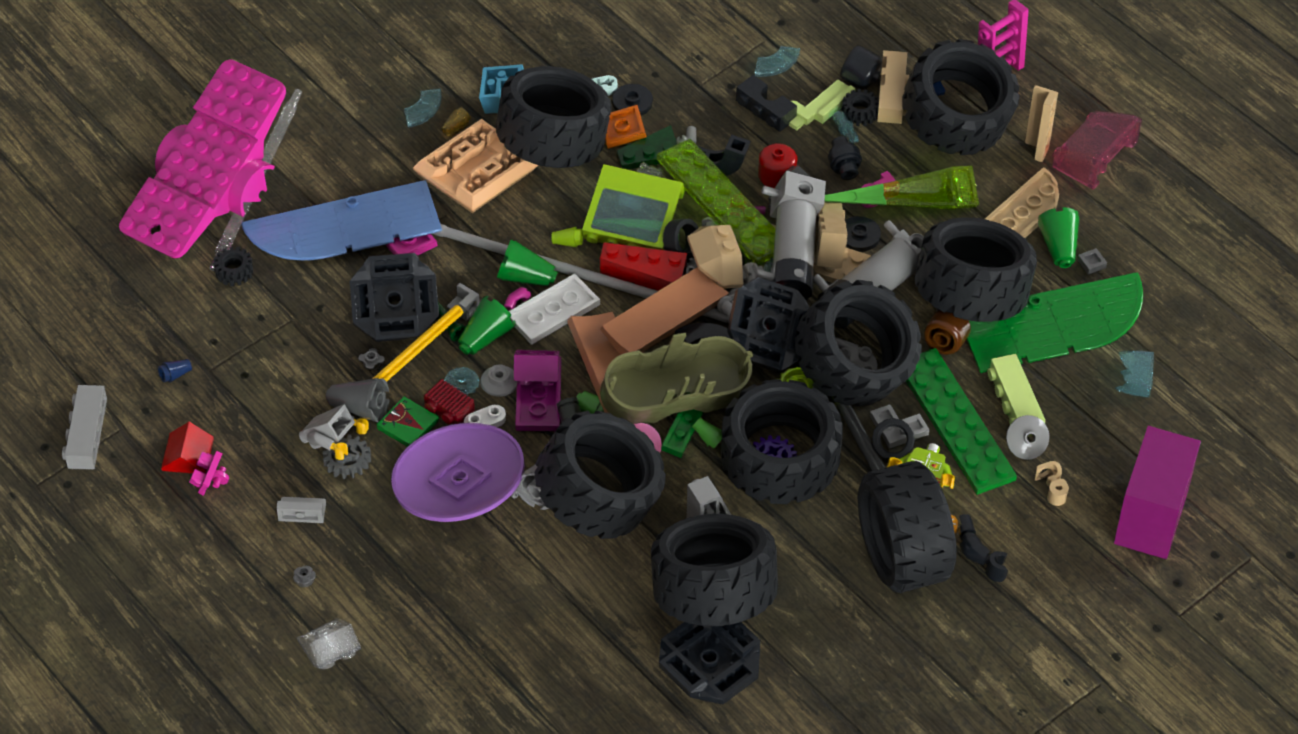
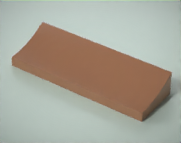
[600,267,729,355]
[567,311,620,413]

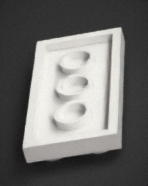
[509,274,600,345]

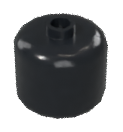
[840,45,882,90]

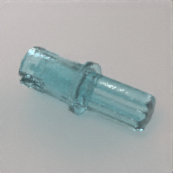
[832,111,859,143]

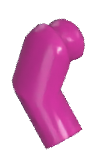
[504,287,531,311]

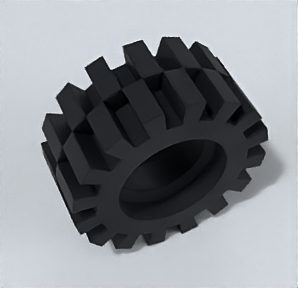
[842,89,879,126]
[214,246,253,286]

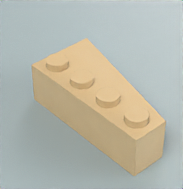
[815,202,848,268]

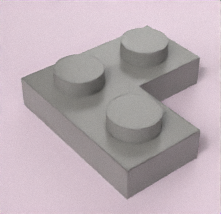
[870,405,929,449]

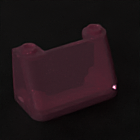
[1052,110,1142,190]

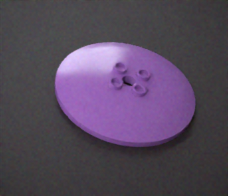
[392,423,525,522]

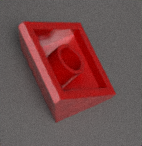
[161,422,214,474]

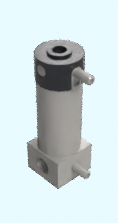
[755,170,826,300]

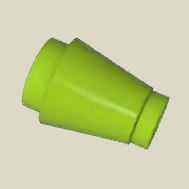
[552,227,583,247]

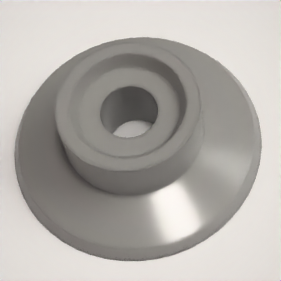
[480,364,517,396]

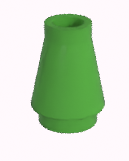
[692,417,722,449]

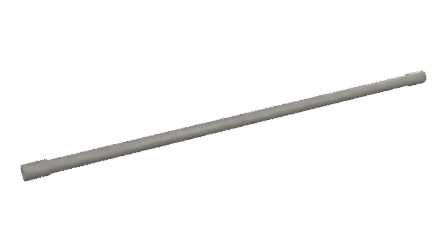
[432,224,767,327]

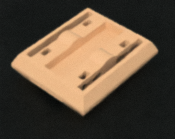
[413,119,538,213]

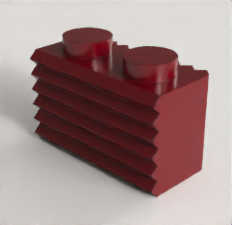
[424,379,475,425]

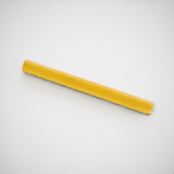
[372,305,464,382]

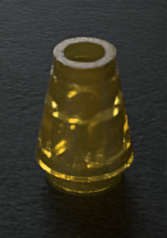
[441,107,471,136]

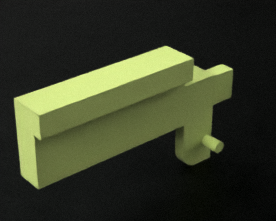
[789,80,856,131]

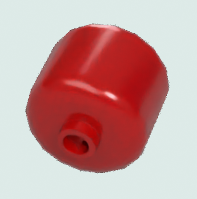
[758,143,798,188]

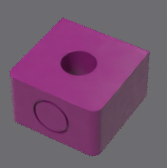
[1114,426,1201,560]

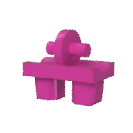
[189,451,229,496]

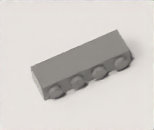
[62,385,107,469]

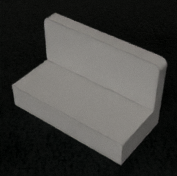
[277,497,326,523]

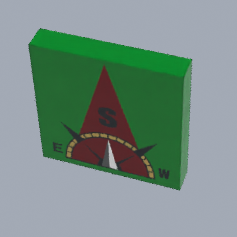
[377,396,439,447]

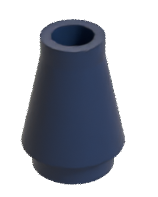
[158,359,192,383]

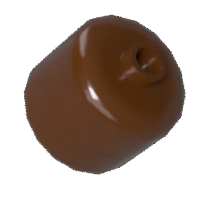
[924,310,971,355]

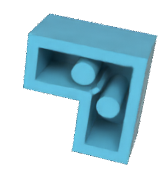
[479,64,524,114]

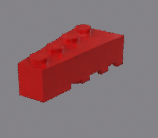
[600,242,687,291]

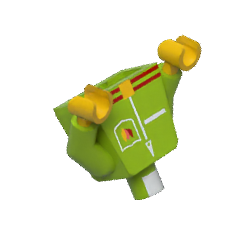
[887,443,955,489]

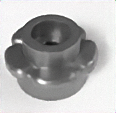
[293,566,316,587]

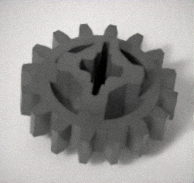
[323,434,371,479]

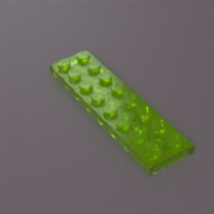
[657,139,775,265]

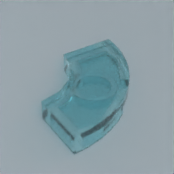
[755,46,800,77]
[404,88,441,128]

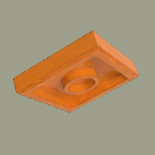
[605,105,647,149]

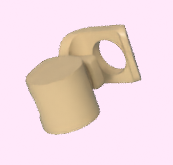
[1035,461,1069,506]

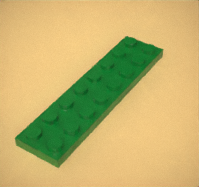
[906,348,1017,495]

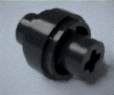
[828,136,862,180]

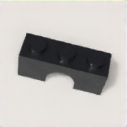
[736,75,797,132]

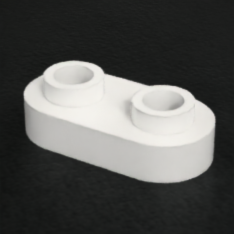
[464,405,506,427]

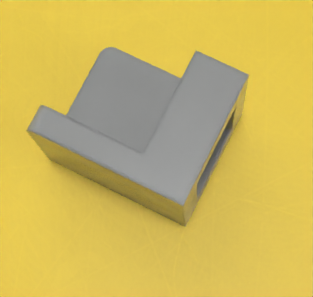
[447,283,479,321]

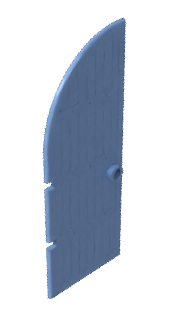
[241,180,442,260]

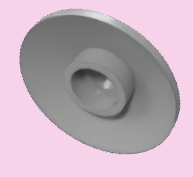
[1006,415,1049,459]

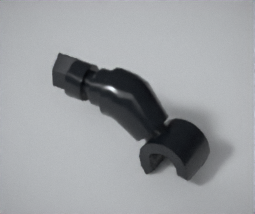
[958,514,1008,582]

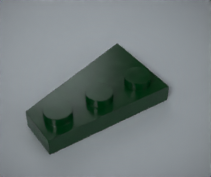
[617,125,681,170]

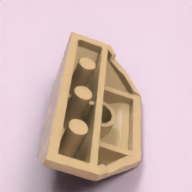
[687,225,743,289]

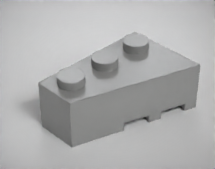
[687,476,731,518]

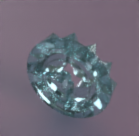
[444,367,479,396]

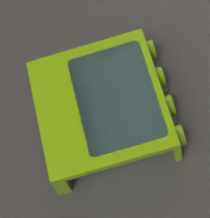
[582,164,685,250]

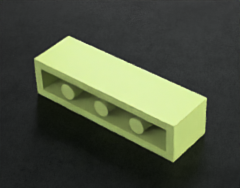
[988,354,1046,437]

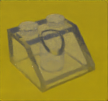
[297,618,361,670]

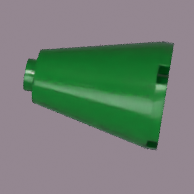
[1038,207,1079,268]
[497,240,558,286]
[458,295,516,355]

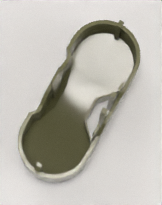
[600,333,753,424]

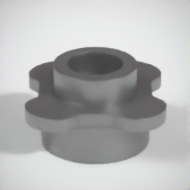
[359,348,384,370]

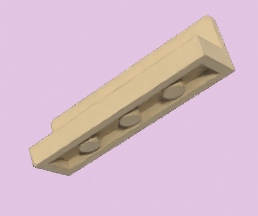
[1025,85,1058,162]

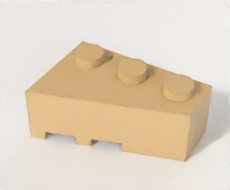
[877,50,909,124]

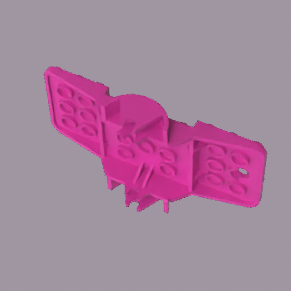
[119,59,286,259]

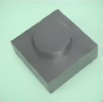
[1077,248,1107,275]

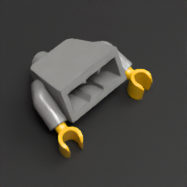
[299,404,369,460]

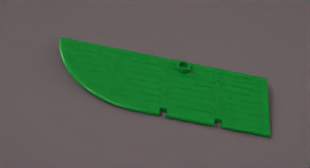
[966,272,1143,373]

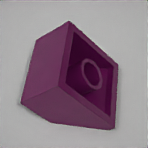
[514,350,560,385]

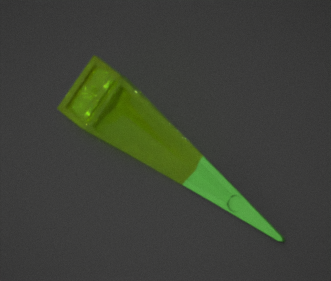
[824,166,979,210]

